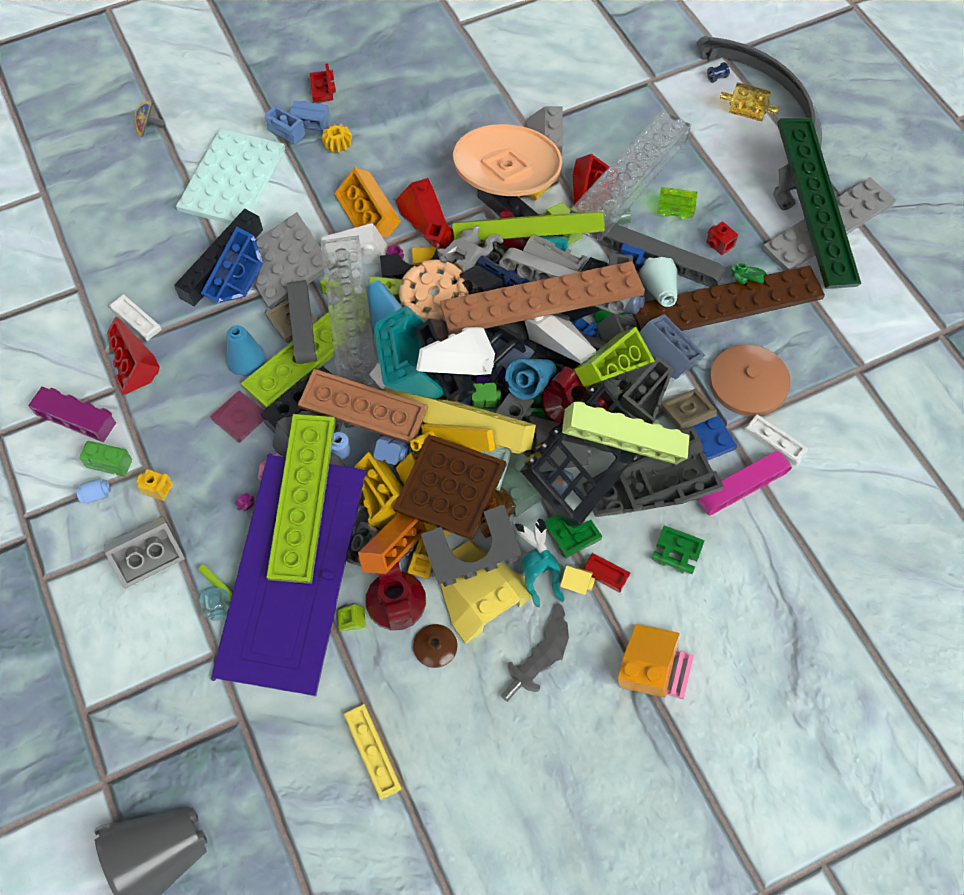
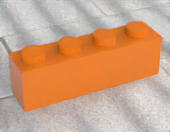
[358,513,426,574]

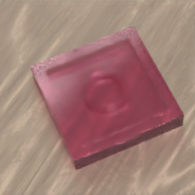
[210,390,264,443]

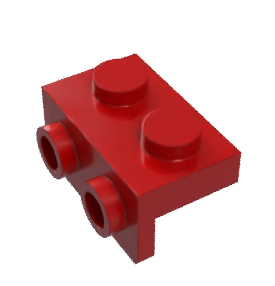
[310,64,336,103]

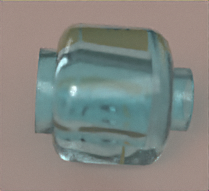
[199,586,230,621]

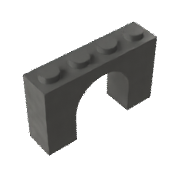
[421,505,522,587]

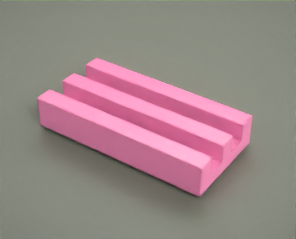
[666,651,694,699]

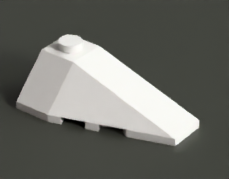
[416,327,495,375]

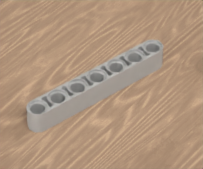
[499,248,630,314]

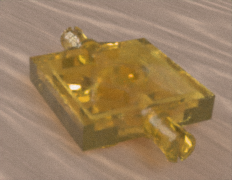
[720,82,779,122]

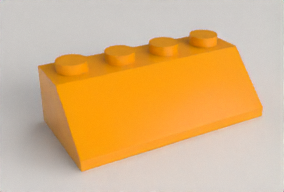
[334,167,401,238]

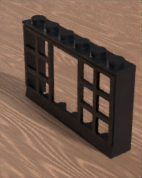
[520,383,637,527]

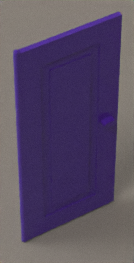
[211,453,366,696]

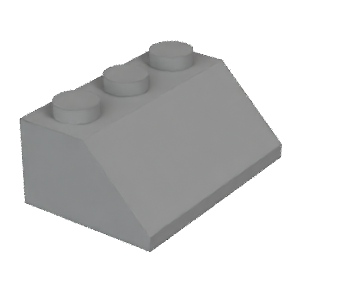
[527,106,563,156]
[104,516,185,589]

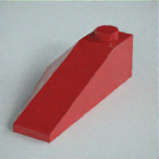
[572,154,615,213]
[395,178,447,244]
[107,317,160,394]

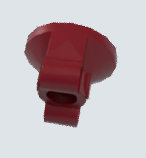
[541,366,608,423]
[366,562,426,631]

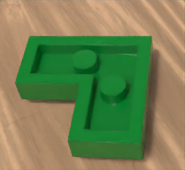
[544,514,603,559]

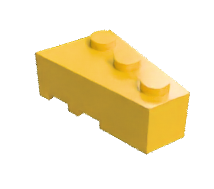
[355,452,403,529]

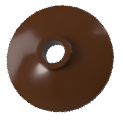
[413,624,458,668]

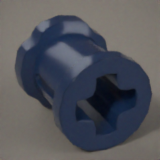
[707,62,730,83]

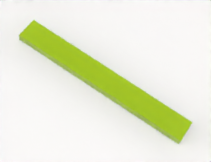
[452,211,605,240]

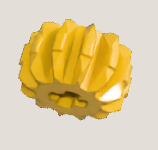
[322,123,352,154]

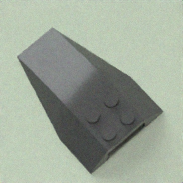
[582,426,724,517]

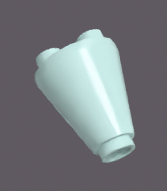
[639,257,677,307]

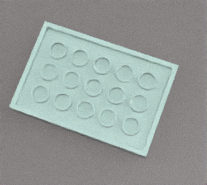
[176,128,285,224]

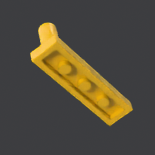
[410,423,495,452]

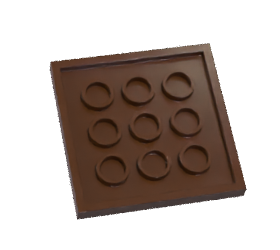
[393,434,507,541]

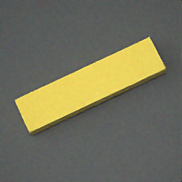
[343,704,402,801]

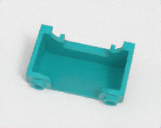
[374,306,445,399]

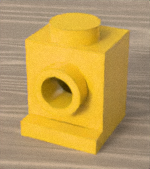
[137,469,173,501]

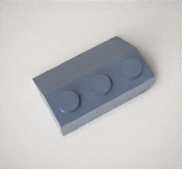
[639,314,705,380]

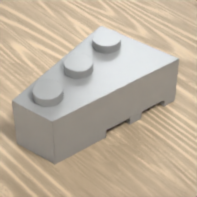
[523,234,587,272]

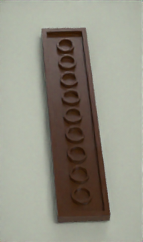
[633,265,825,331]

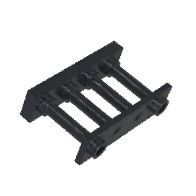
[456,325,526,382]

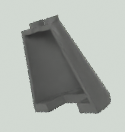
[94,807,208,895]

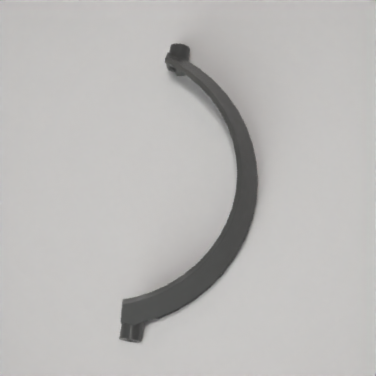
[697,36,822,210]

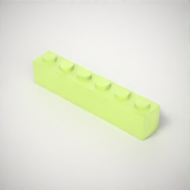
[562,402,689,465]

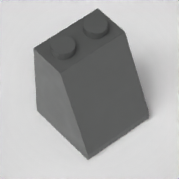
[528,416,591,472]

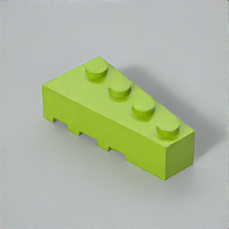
[574,327,655,387]

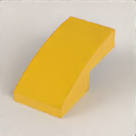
[408,536,433,579]

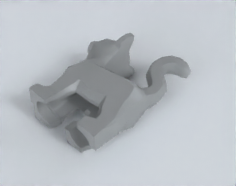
[437,225,503,272]

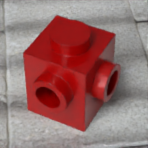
[424,220,454,249]
[706,221,738,255]

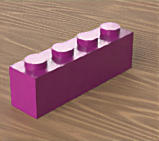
[28,386,116,443]

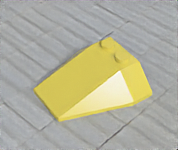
[440,540,532,644]

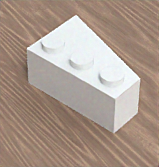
[321,223,388,265]

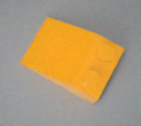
[618,624,680,698]

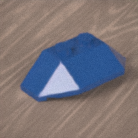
[201,227,263,303]

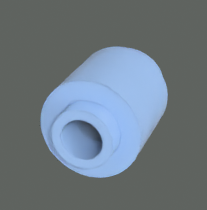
[331,432,351,460]
[76,478,111,504]

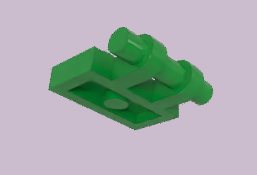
[652,525,705,574]

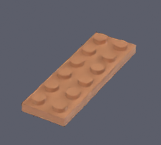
[298,369,428,444]

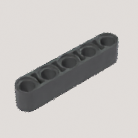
[287,280,317,364]

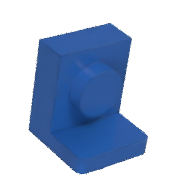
[621,244,647,273]
[572,318,597,337]

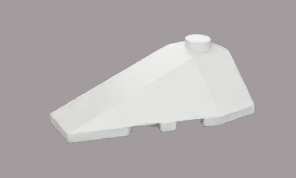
[525,314,596,364]

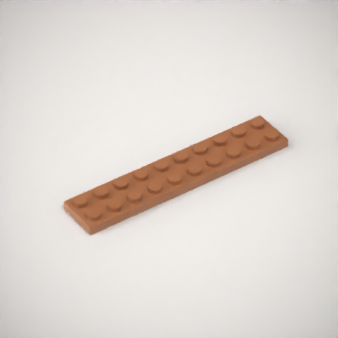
[440,261,645,335]

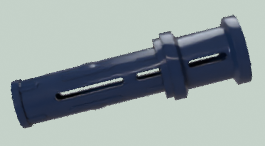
[477,255,529,287]

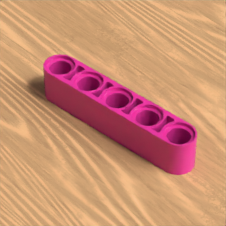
[697,450,792,516]

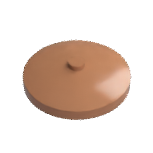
[709,344,791,416]

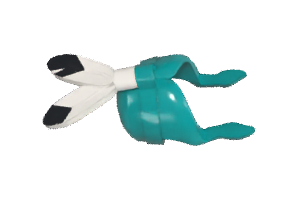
[514,518,564,607]

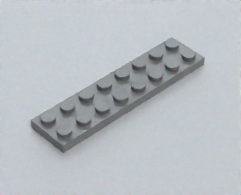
[762,177,896,271]

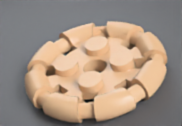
[399,260,469,322]

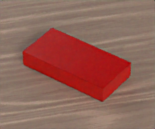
[583,553,630,593]

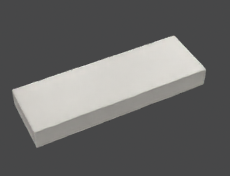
[109,294,162,341]
[744,414,808,466]

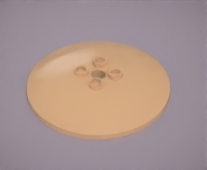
[453,124,562,196]

